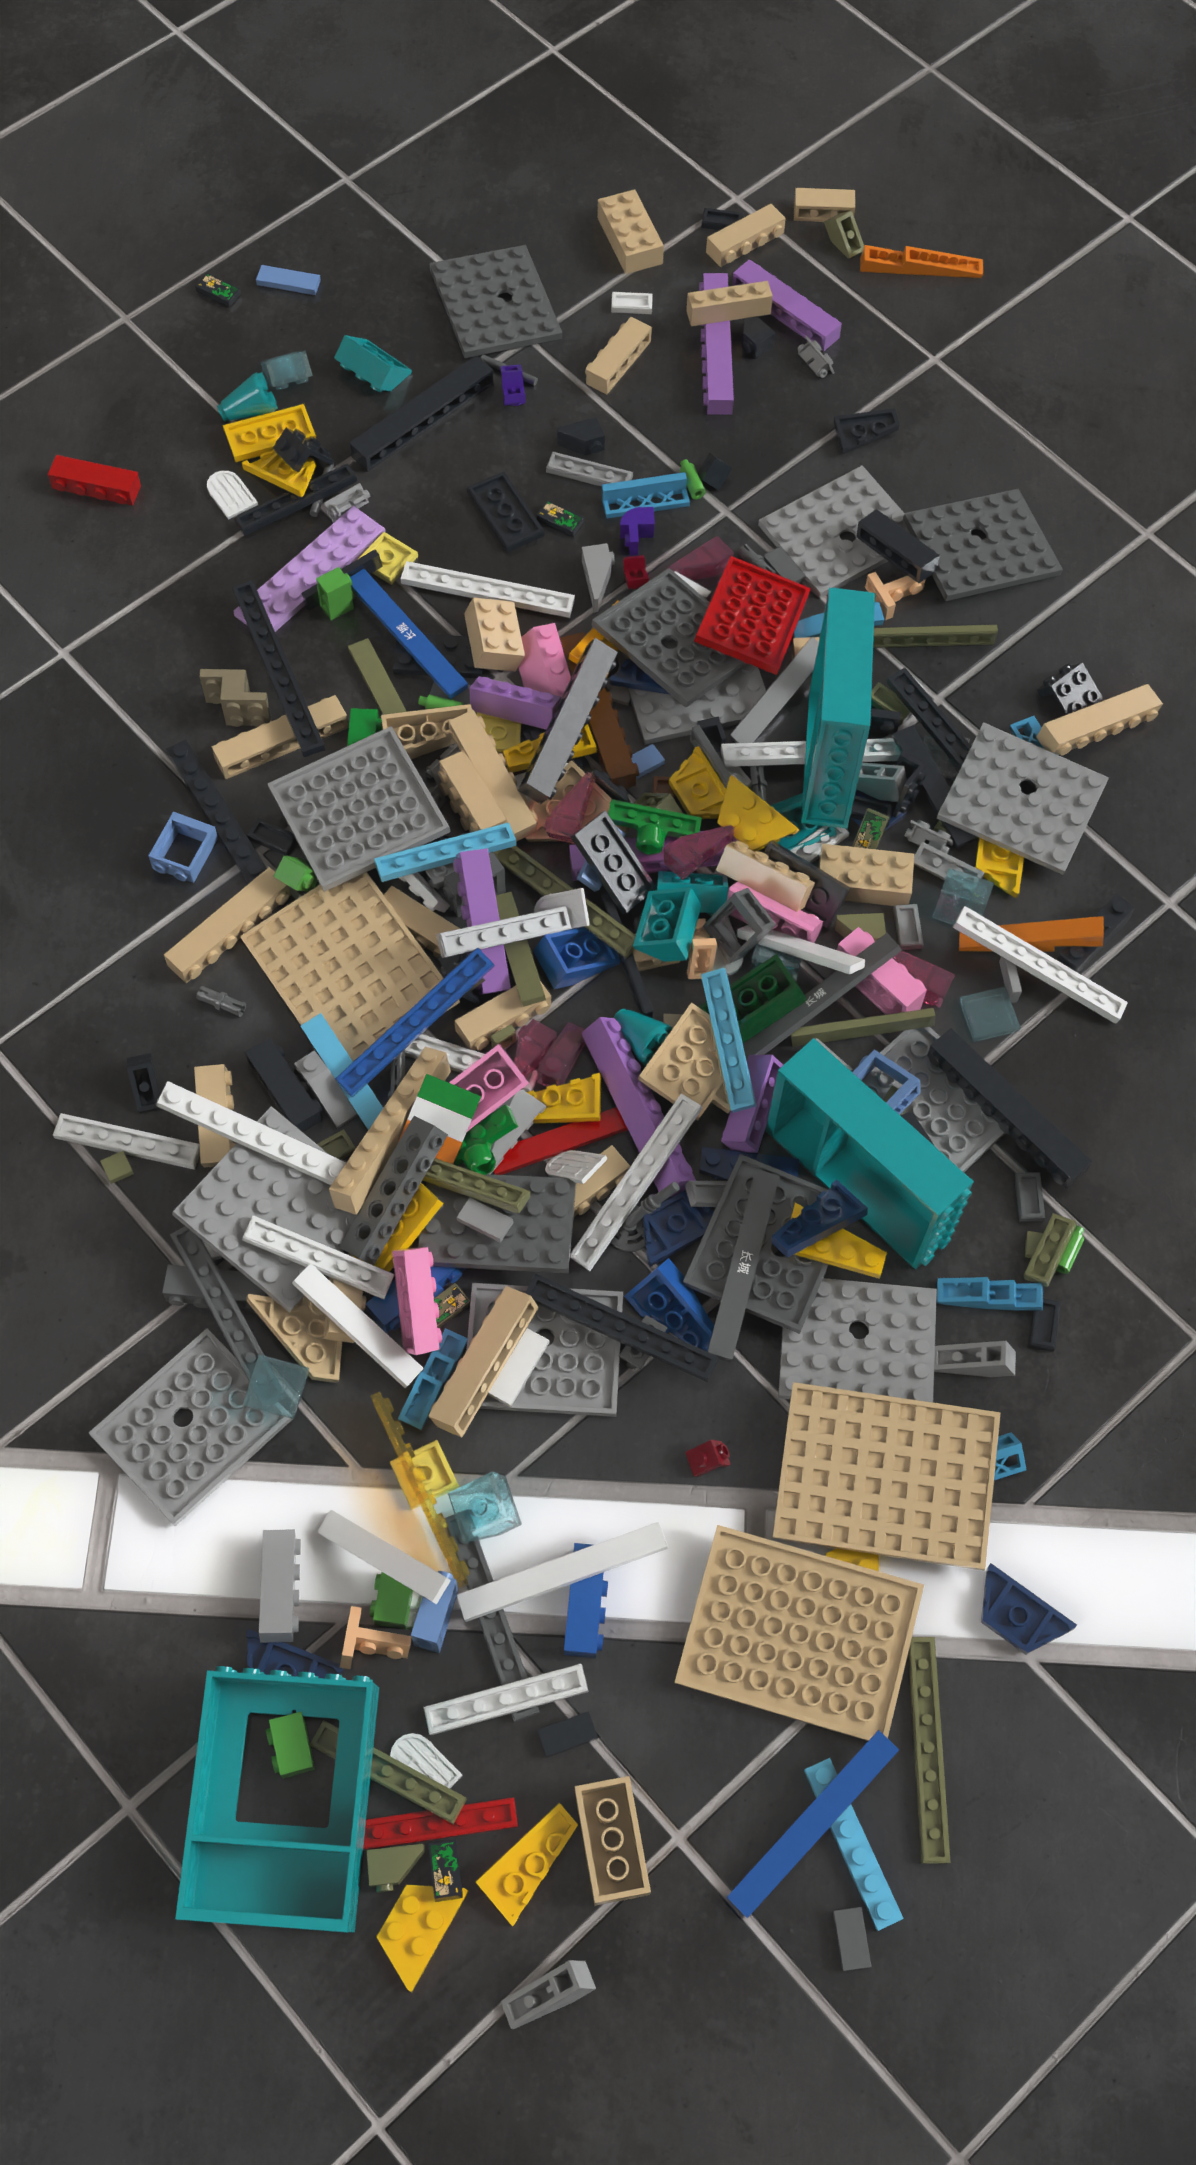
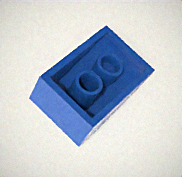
[533,927,621,989]

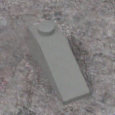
[582,543,615,613]
[856,763,907,802]
[294,1050,358,1129]
[934,1341,1016,1377]
[501,1960,596,2029]

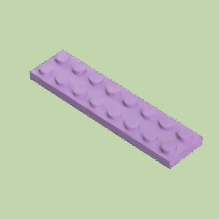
[234,506,385,632]

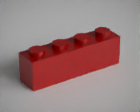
[48,455,141,506]

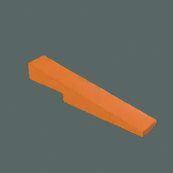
[860,245,983,278]
[959,916,1104,952]

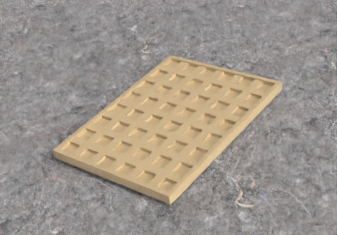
[240,872,460,1062]
[772,1382,1001,1571]

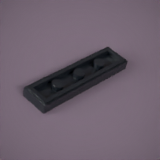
[301,550,383,611]

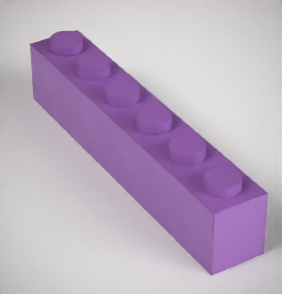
[732,259,842,352]
[453,848,511,995]

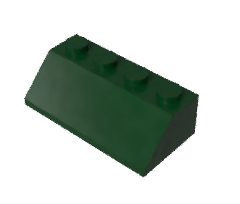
[698,954,807,1043]

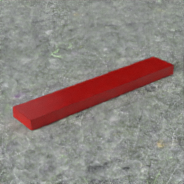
[493,1107,628,1175]
[363,1797,518,1851]

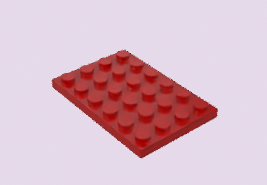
[694,556,811,675]

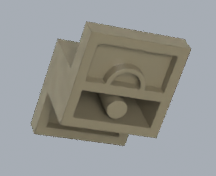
[200,669,272,727]

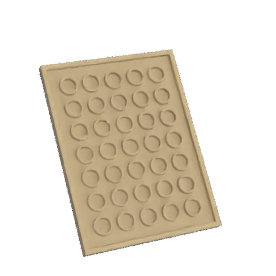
[675,1525,924,1741]

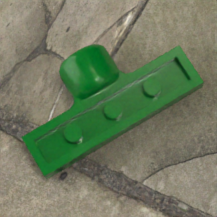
[608,799,702,855]
[436,1104,519,1175]

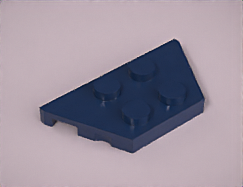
[610,659,671,695]
[642,1191,714,1267]
[981,1563,1077,1655]
[246,1629,344,1679]

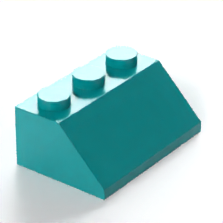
[334,335,412,392]
[770,793,837,850]
[657,870,728,916]
[633,887,702,962]

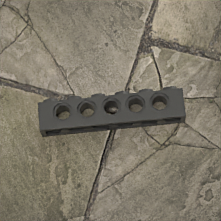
[339,1116,448,1266]

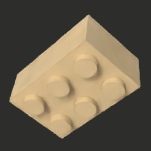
[464,597,525,672]

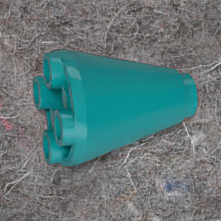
[217,372,278,421]
[614,1009,673,1067]

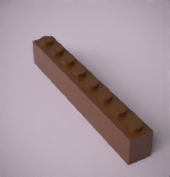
[559,632,639,788]

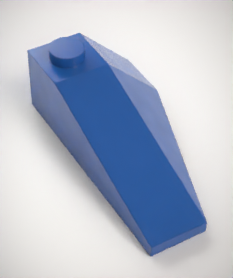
[624,1258,714,1352]

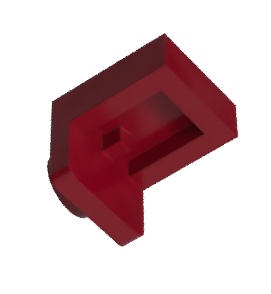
[623,555,649,590]
[685,1440,730,1477]

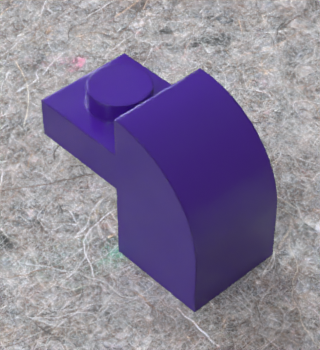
[500,364,526,406]
[620,507,655,556]

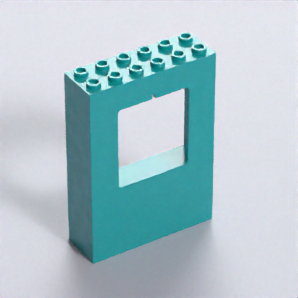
[801,587,875,829]
[766,1038,974,1270]
[175,1666,379,1932]

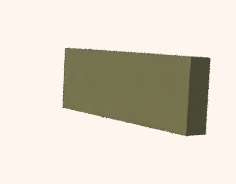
[1024,1213,1077,1287]

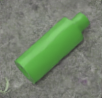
[680,459,706,499]
[418,694,464,709]
[1056,1226,1084,1274]

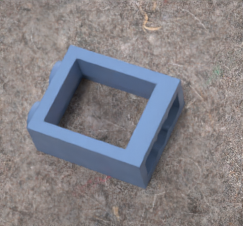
[149,812,218,883]
[851,1050,921,1115]
[411,1571,458,1653]

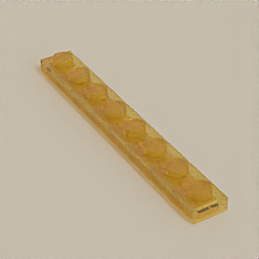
[371,1392,470,1589]

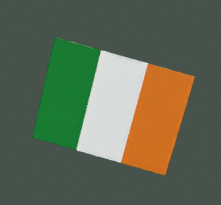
[398,1074,481,1164]

